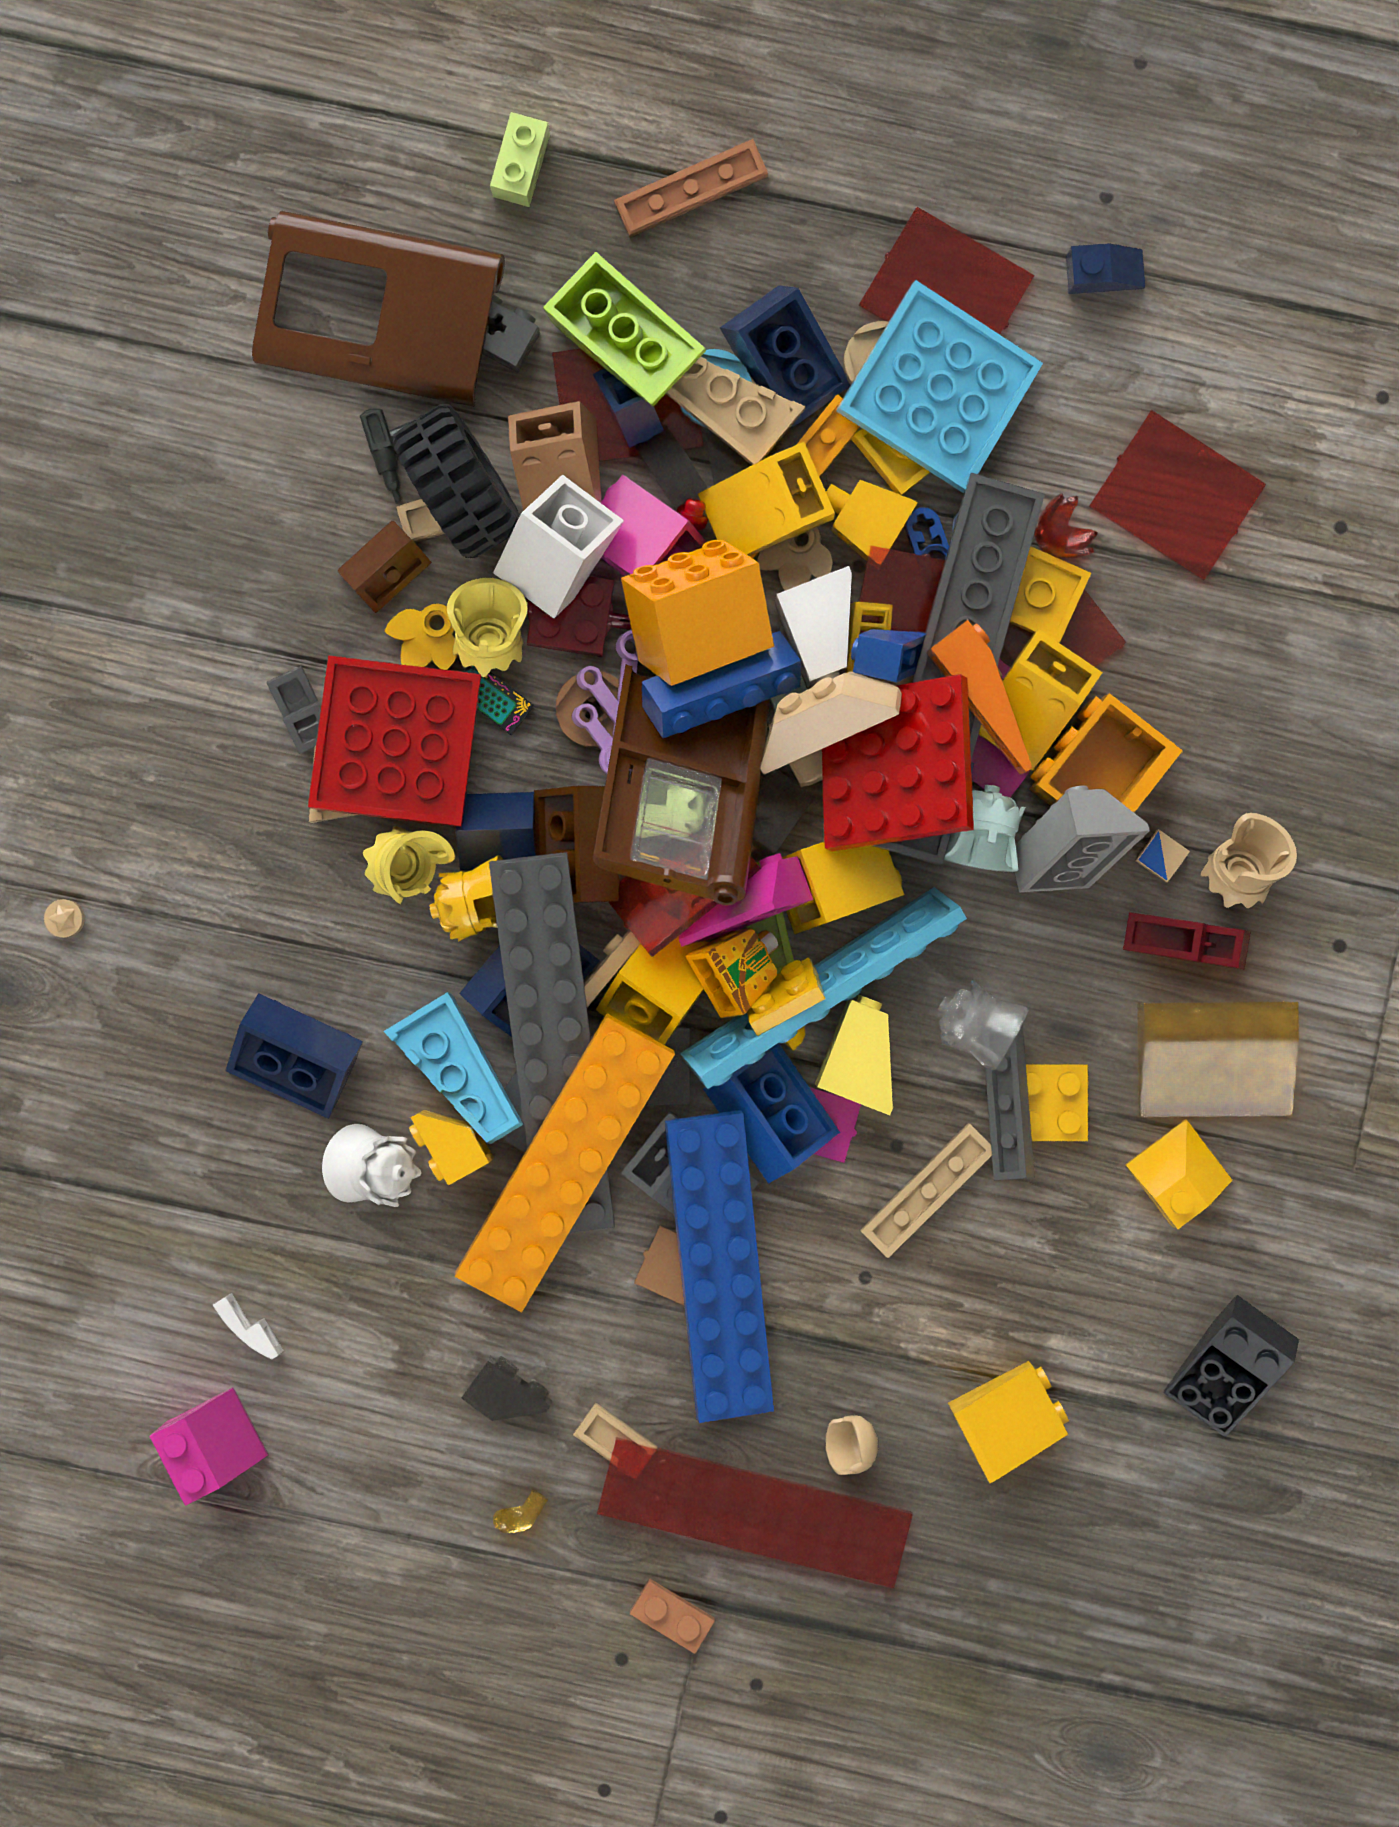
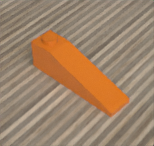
[926,620,1032,775]

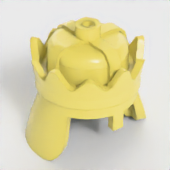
[447,578,527,677]
[363,826,455,904]

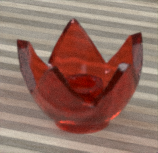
[1034,493,1098,558]

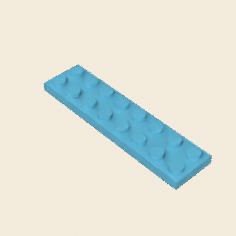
[680,887,967,1089]

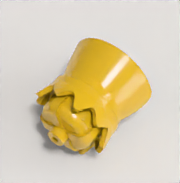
[429,855,503,942]

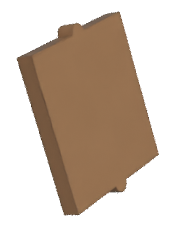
[634,1225,684,1306]

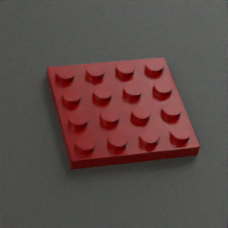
[308,655,482,827]
[822,674,974,851]

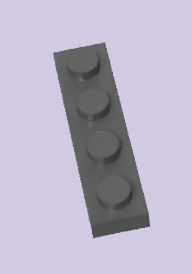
[982,1024,1035,1181]

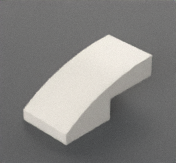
[213,1293,284,1359]

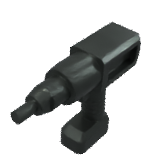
[360,408,424,503]

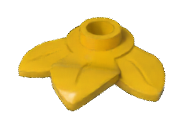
[385,604,457,670]

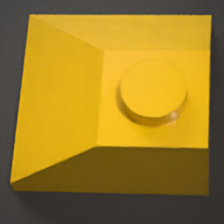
[1125,1119,1233,1229]

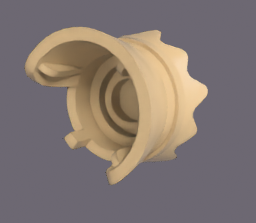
[1201,813,1297,908]

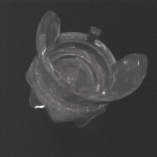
[937,979,1030,1070]

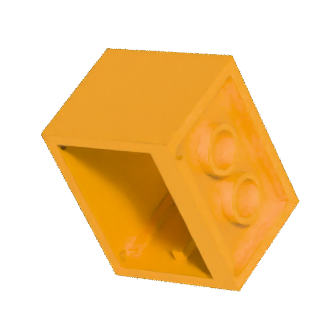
[621,540,774,686]
[1029,693,1183,812]

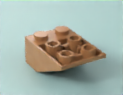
[508,401,601,511]

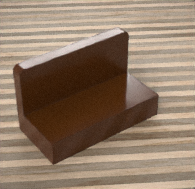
[338,521,432,613]

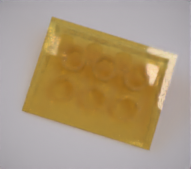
[1137,1001,1299,1117]

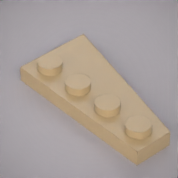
[666,357,805,465]

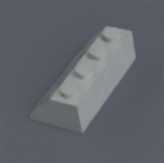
[1015,786,1150,893]

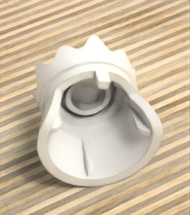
[322,1124,421,1207]

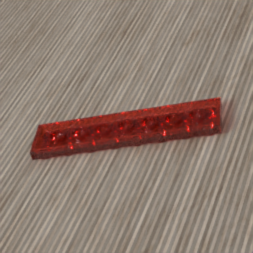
[597,1437,913,1589]

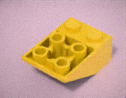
[698,442,835,556]
[978,629,1103,771]

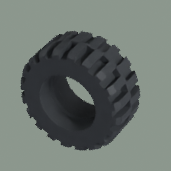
[392,405,520,558]

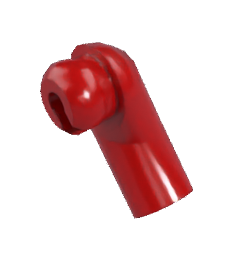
[676,498,708,531]

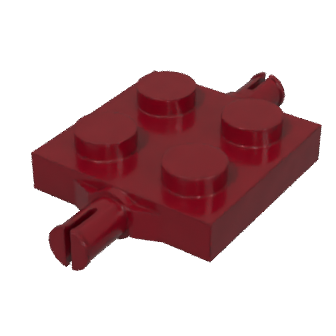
[526,576,632,657]

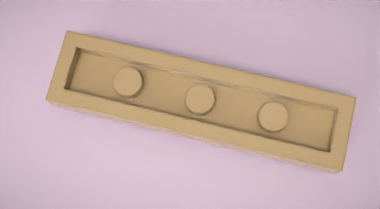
[860,1123,992,1258]

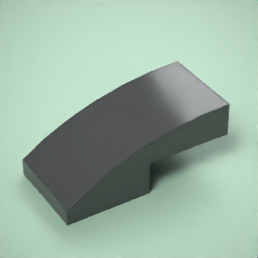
[267,665,321,754]

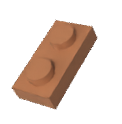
[630,1578,715,1654]

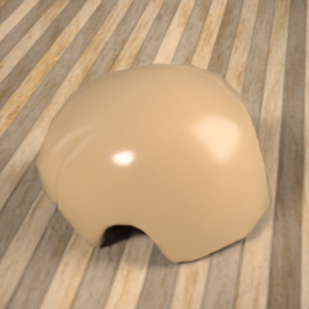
[826,1415,878,1475]

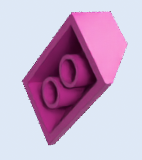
[679,853,813,947]

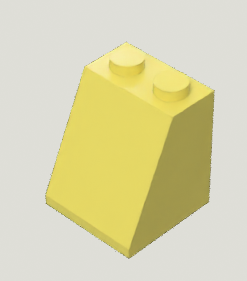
[815,995,893,1115]

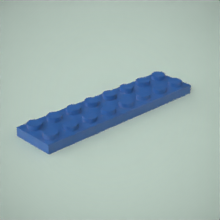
[665,1110,774,1423]

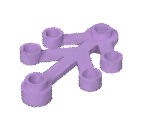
[572,630,638,774]

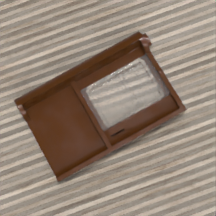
[593,664,771,905]

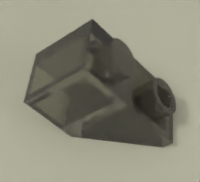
[461,1356,552,1421]

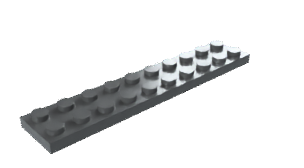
[871,473,1045,865]
[489,852,615,1233]

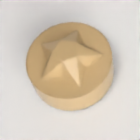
[44,899,85,938]

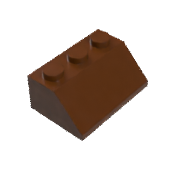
[534,786,620,903]

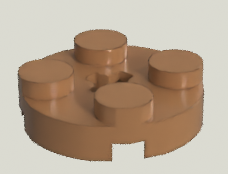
[556,671,619,748]

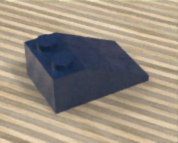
[720,285,851,428]

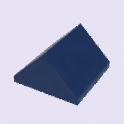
[456,792,536,871]

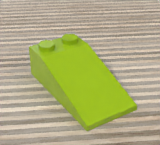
[543,252,706,407]

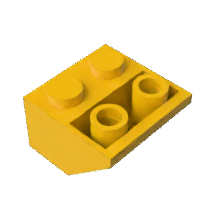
[409,1110,494,1186]

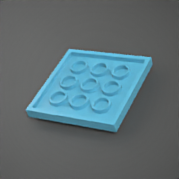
[836,280,1043,493]

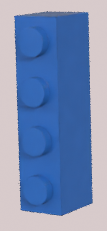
[642,631,801,738]

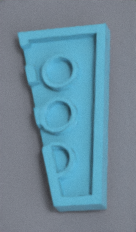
[384,992,523,1144]

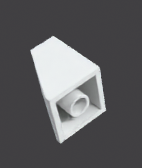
[493,475,624,618]
[775,566,852,688]

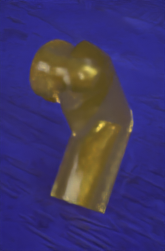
[493,1490,548,1533]

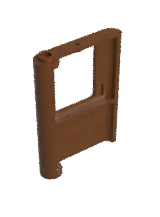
[252,211,505,407]

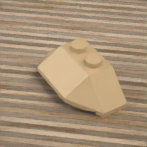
[760,672,902,774]

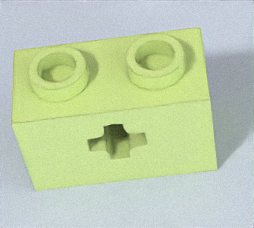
[490,112,550,207]

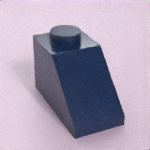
[1066,243,1145,294]
[593,368,664,448]

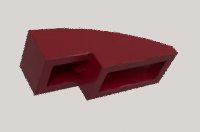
[1123,912,1251,970]

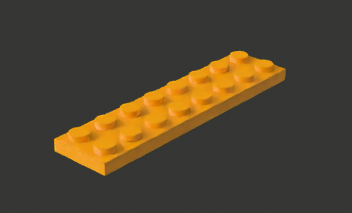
[455,1014,675,1312]

